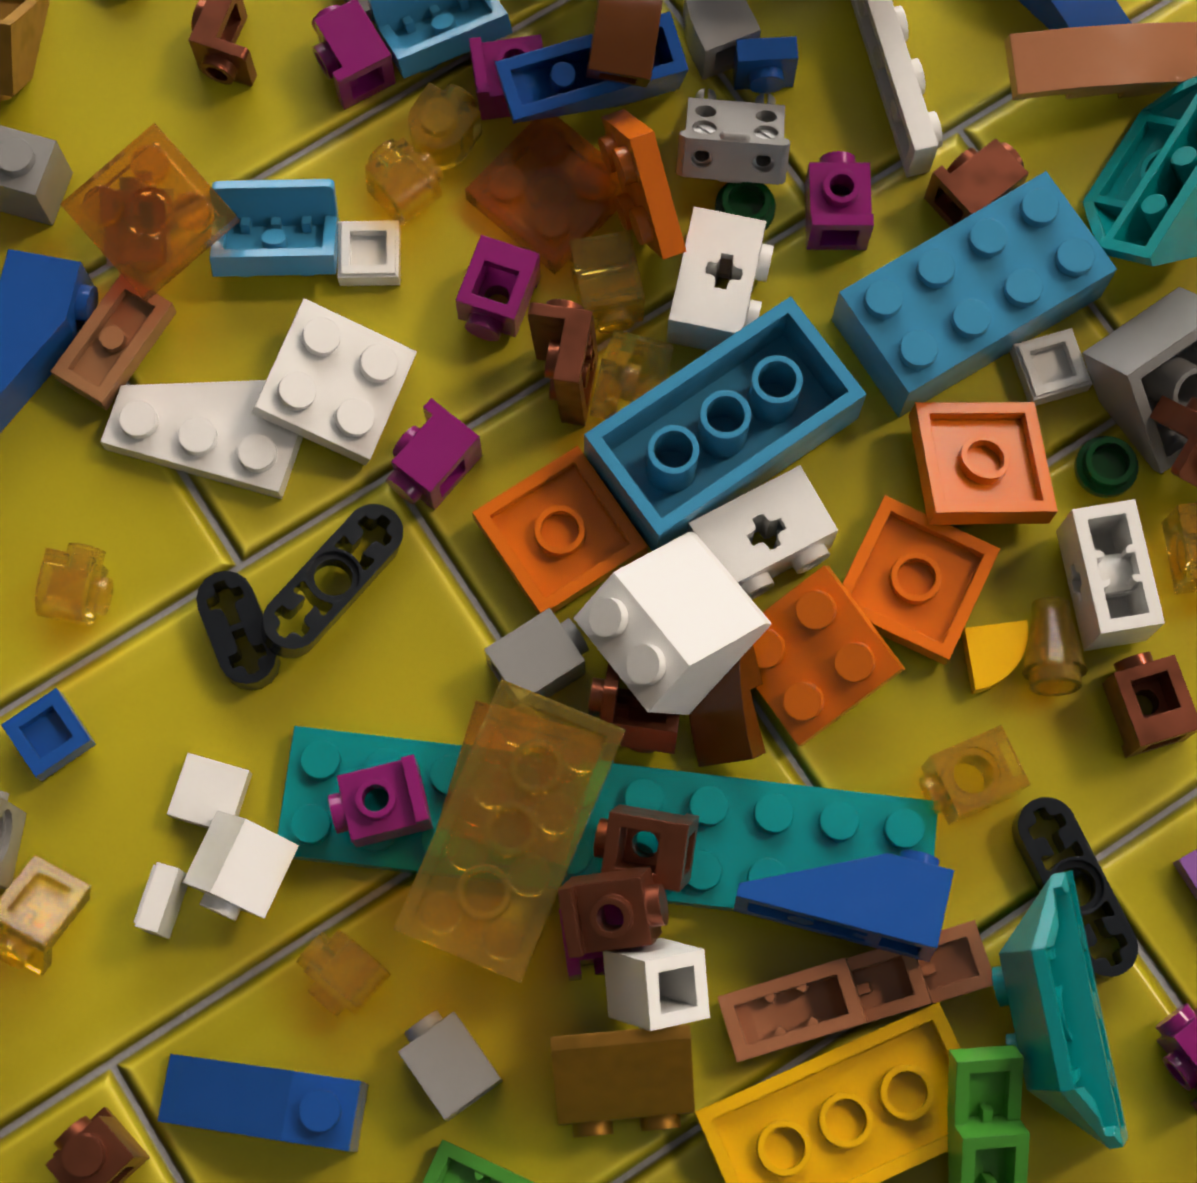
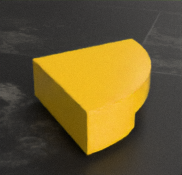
[961,620,1028,694]

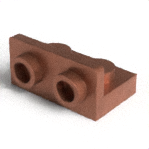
[527,299,599,426]

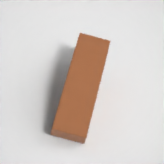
[1004,22,1197,100]
[717,920,994,1062]

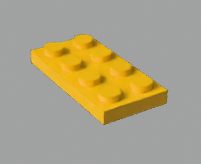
[694,1002,961,1183]

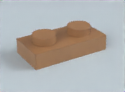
[50,273,177,411]

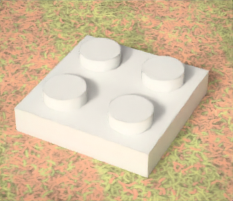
[251,298,417,466]

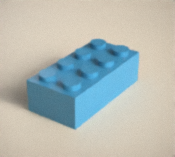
[831,171,1117,418]
[584,296,867,551]

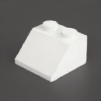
[574,532,772,715]

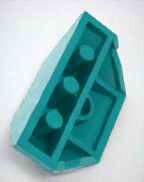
[1082,76,1197,266]
[992,870,1129,1149]

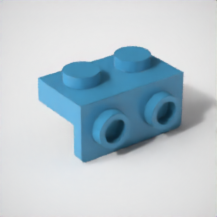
[367,0,513,79]
[209,179,339,277]

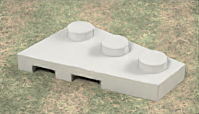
[100,380,303,499]

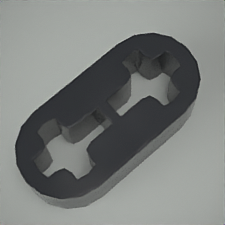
[196,571,281,691]

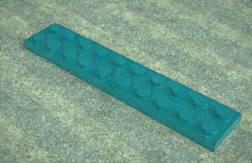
[277,726,939,912]

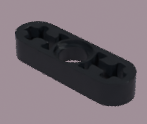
[261,504,403,658]
[1012,797,1138,979]

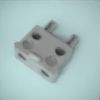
[676,88,790,185]

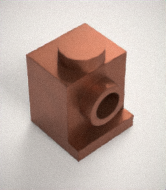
[924,138,1029,227]
[1102,652,1197,758]
[594,804,699,892]
[557,866,669,958]
[45,1107,150,1183]

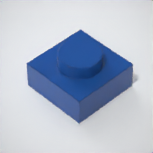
[732,36,799,94]
[1,688,96,781]

